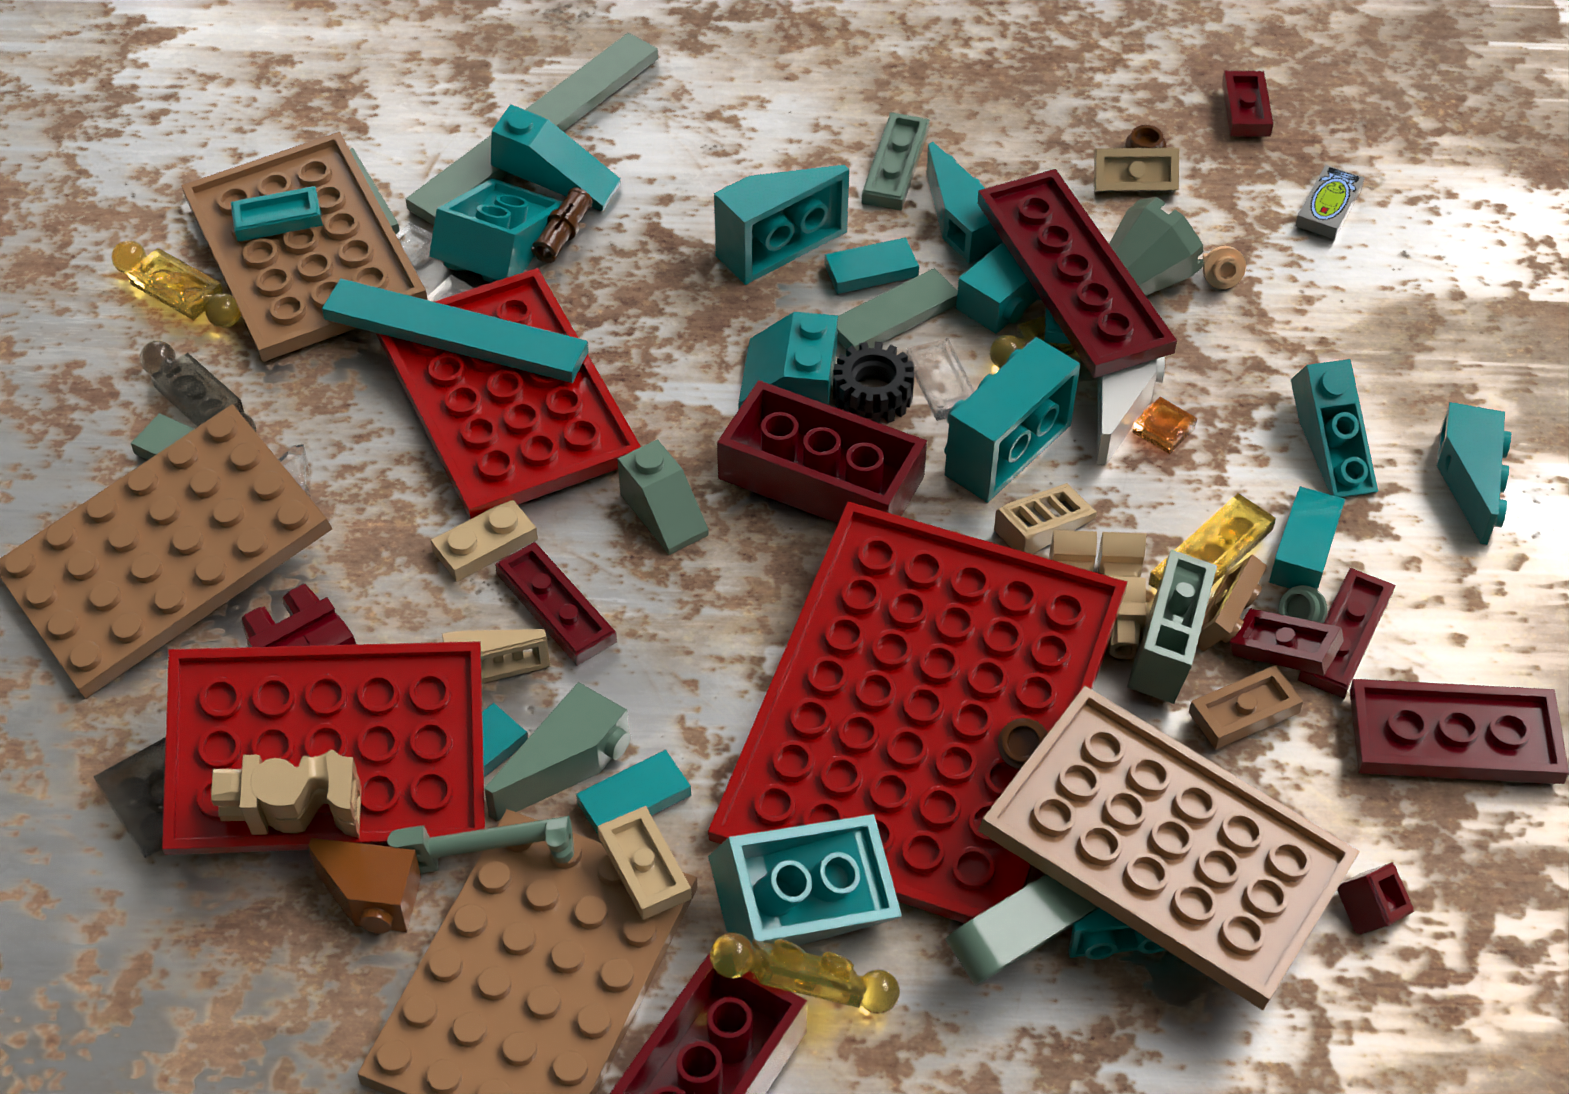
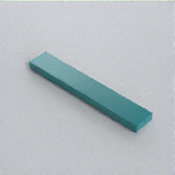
[322,279,589,383]

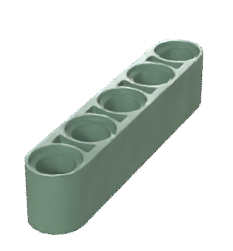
[945,874,1099,986]

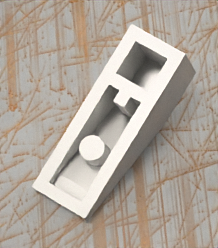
[1097,357,1165,465]

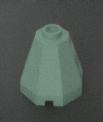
[1109,197,1204,296]

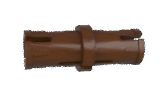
[531,188,593,263]

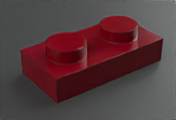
[1222,70,1273,137]
[1230,608,1344,676]

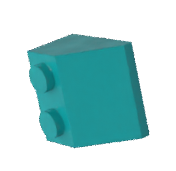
[738,312,838,409]

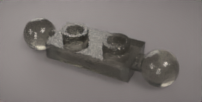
[140,340,256,432]

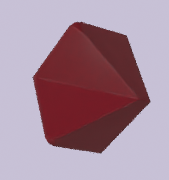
[1337,862,1414,934]

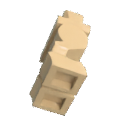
[1049,530,1147,659]
[211,750,361,838]

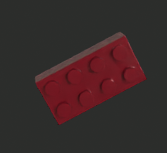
[717,380,927,523]
[609,949,807,1094]

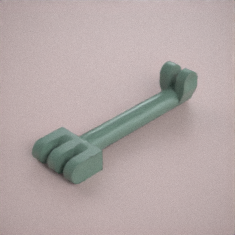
[387,816,574,873]

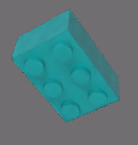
[944,337,1080,503]

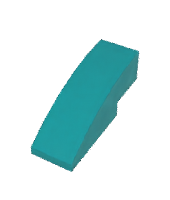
[1269,486,1345,590]

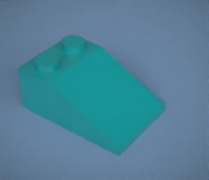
[714,165,850,285]
[429,178,562,283]
[708,814,902,959]

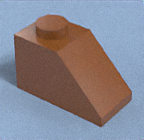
[309,838,421,933]

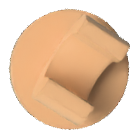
[1202,246,1246,289]

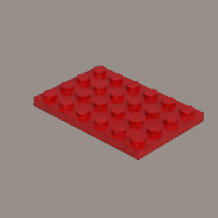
[376,268,641,519]
[163,641,485,855]

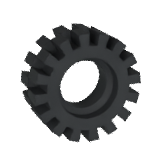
[833,342,915,423]

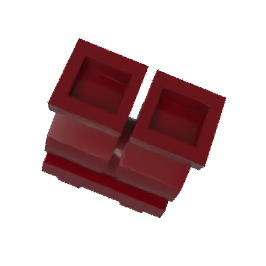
[241,584,356,647]

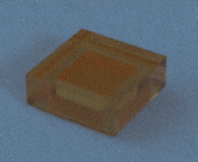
[1132,397,1197,455]

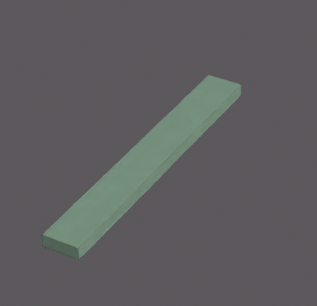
[405,32,658,226]

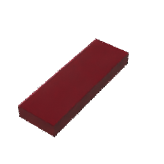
[495,542,617,666]
[1298,568,1396,699]

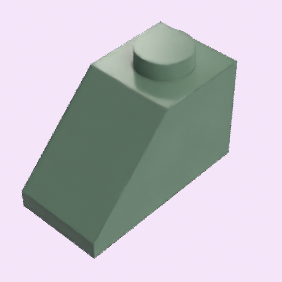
[618,439,709,555]

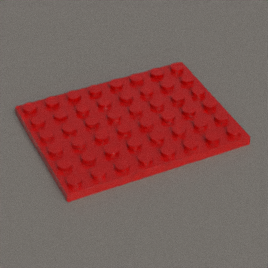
[708,501,1127,923]

